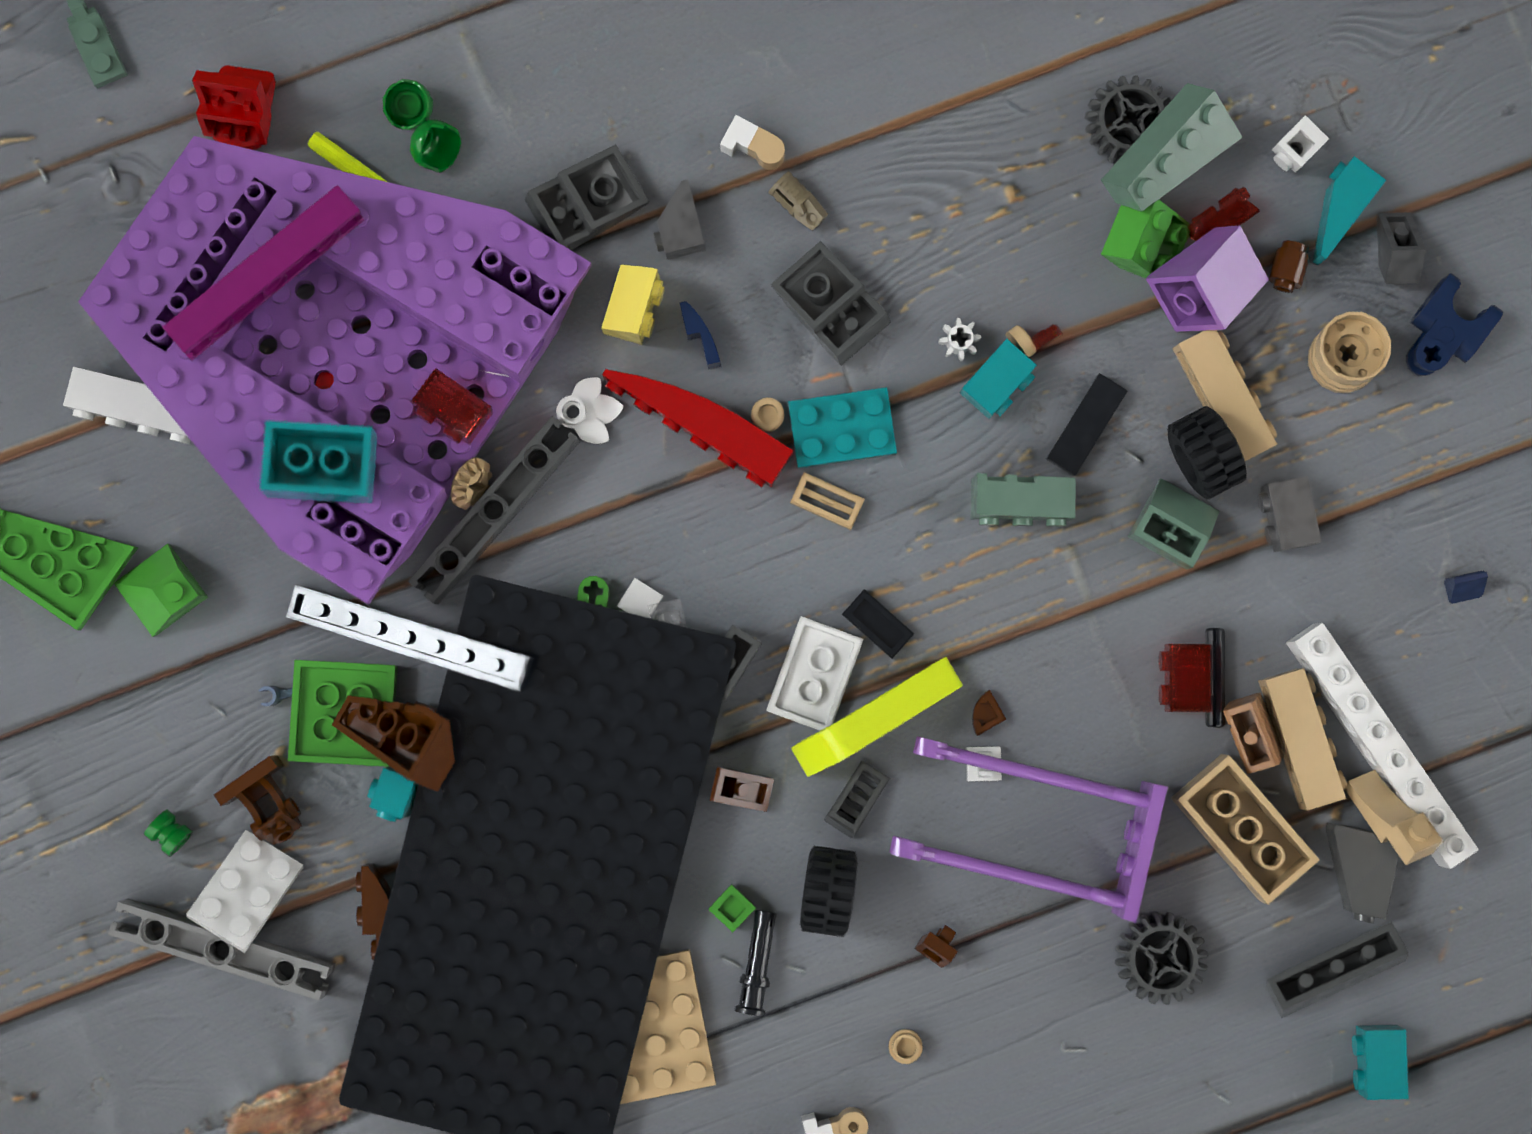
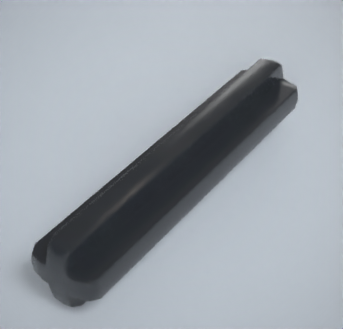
[1205,628,1225,727]

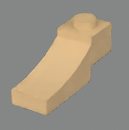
[1345,770,1443,865]

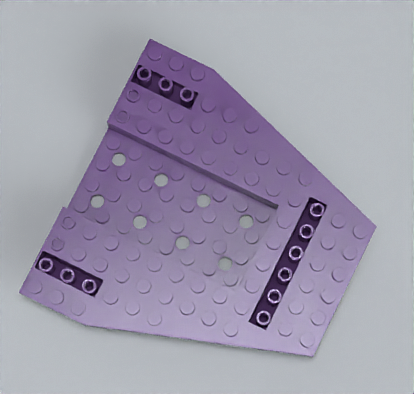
[78,136,592,605]

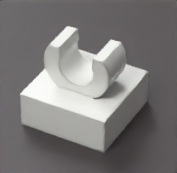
[966,746,1002,781]

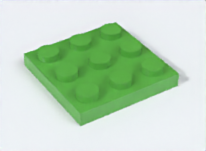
[288,660,398,767]

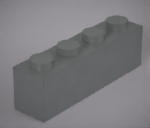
[1266,922,1409,1018]

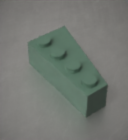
[1101,83,1242,212]

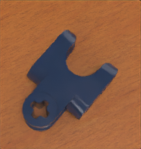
[1406,273,1503,376]

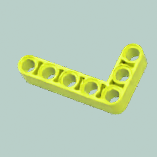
[791,657,963,777]

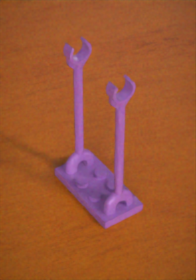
[889,737,1168,922]

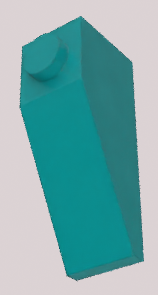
[1313,156,1386,265]

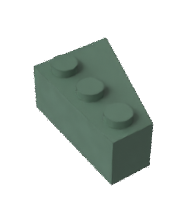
[971,473,1076,527]

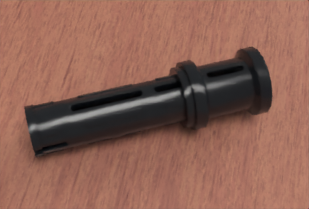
[735,910,777,1016]

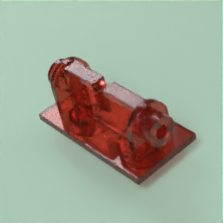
[1188,187,1260,242]

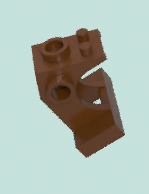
[214,755,302,845]

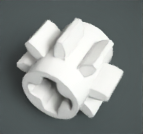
[938,318,981,361]

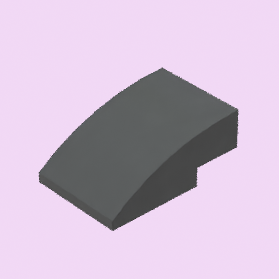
[525,145,649,250]
[770,241,891,366]

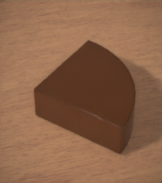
[972,690,1006,736]

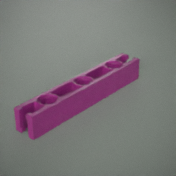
[162,185,364,361]

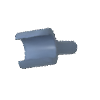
[259,686,293,706]

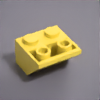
[601,265,665,345]

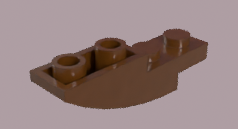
[356,863,391,960]

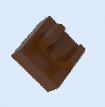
[914,925,958,968]

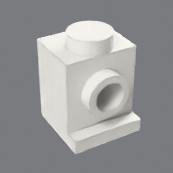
[1272,115,1329,173]

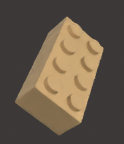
[1171,754,1320,905]

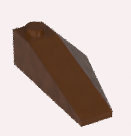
[332,695,455,792]

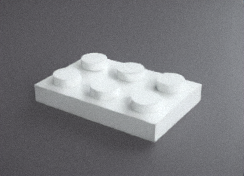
[186,830,303,953]

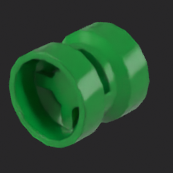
[144,809,193,857]

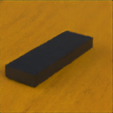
[1046,373,1128,476]

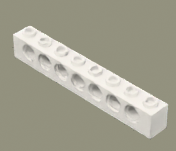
[1285,623,1479,869]

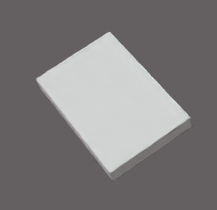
[766,616,864,730]

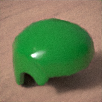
[383,79,433,130]
[409,119,461,173]

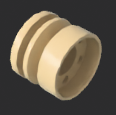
[1308,312,1391,393]

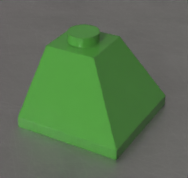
[114,543,208,637]

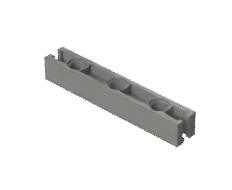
[108,899,336,1000]

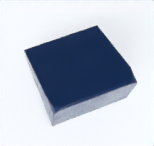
[1444,570,1488,604]

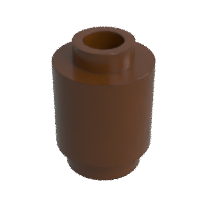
[1269,240,1310,293]

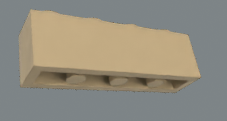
[1173,330,1278,461]
[1258,668,1347,811]

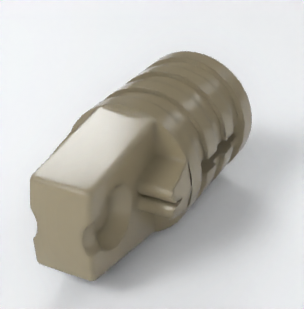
[768,171,828,231]

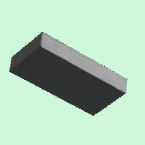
[842,589,914,659]

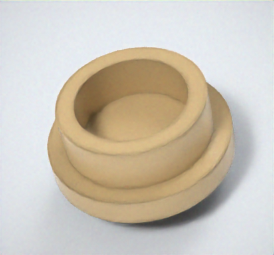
[888,1029,923,1064]

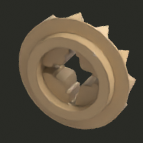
[451,457,492,510]

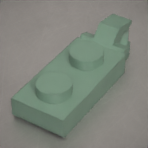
[66,0,128,89]

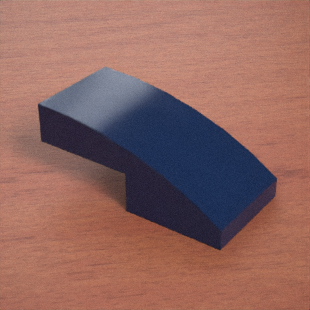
[680,301,721,370]

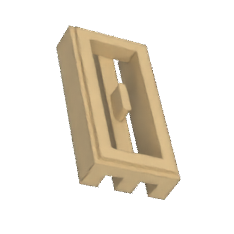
[790,472,865,530]

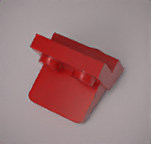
[192,65,276,150]

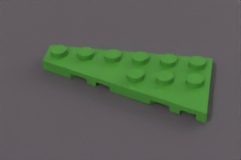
[0,509,138,631]

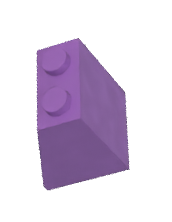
[1146,225,1269,332]

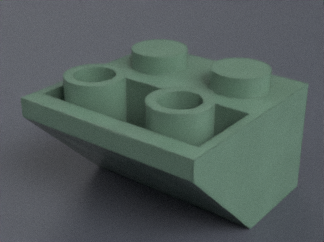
[1127,478,1219,570]

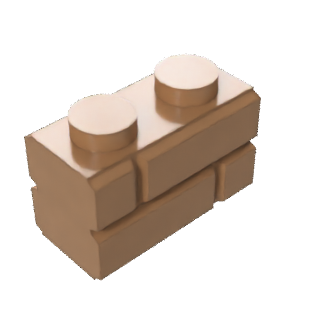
[1223,693,1284,774]

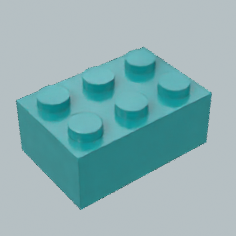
[260,421,378,504]

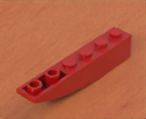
[602,369,793,488]

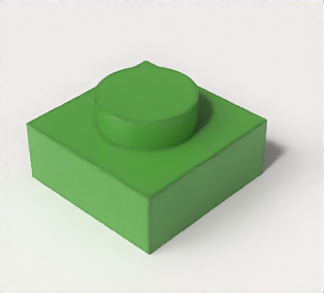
[708,883,756,932]

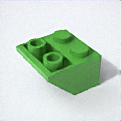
[1101,200,1192,278]

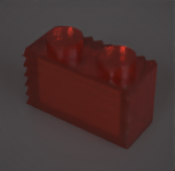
[412,368,493,445]
[1158,644,1211,712]

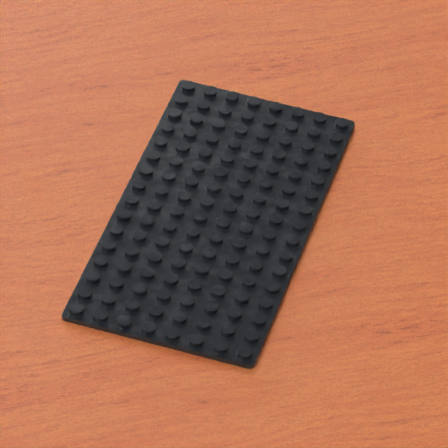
[339,575,736,1134]

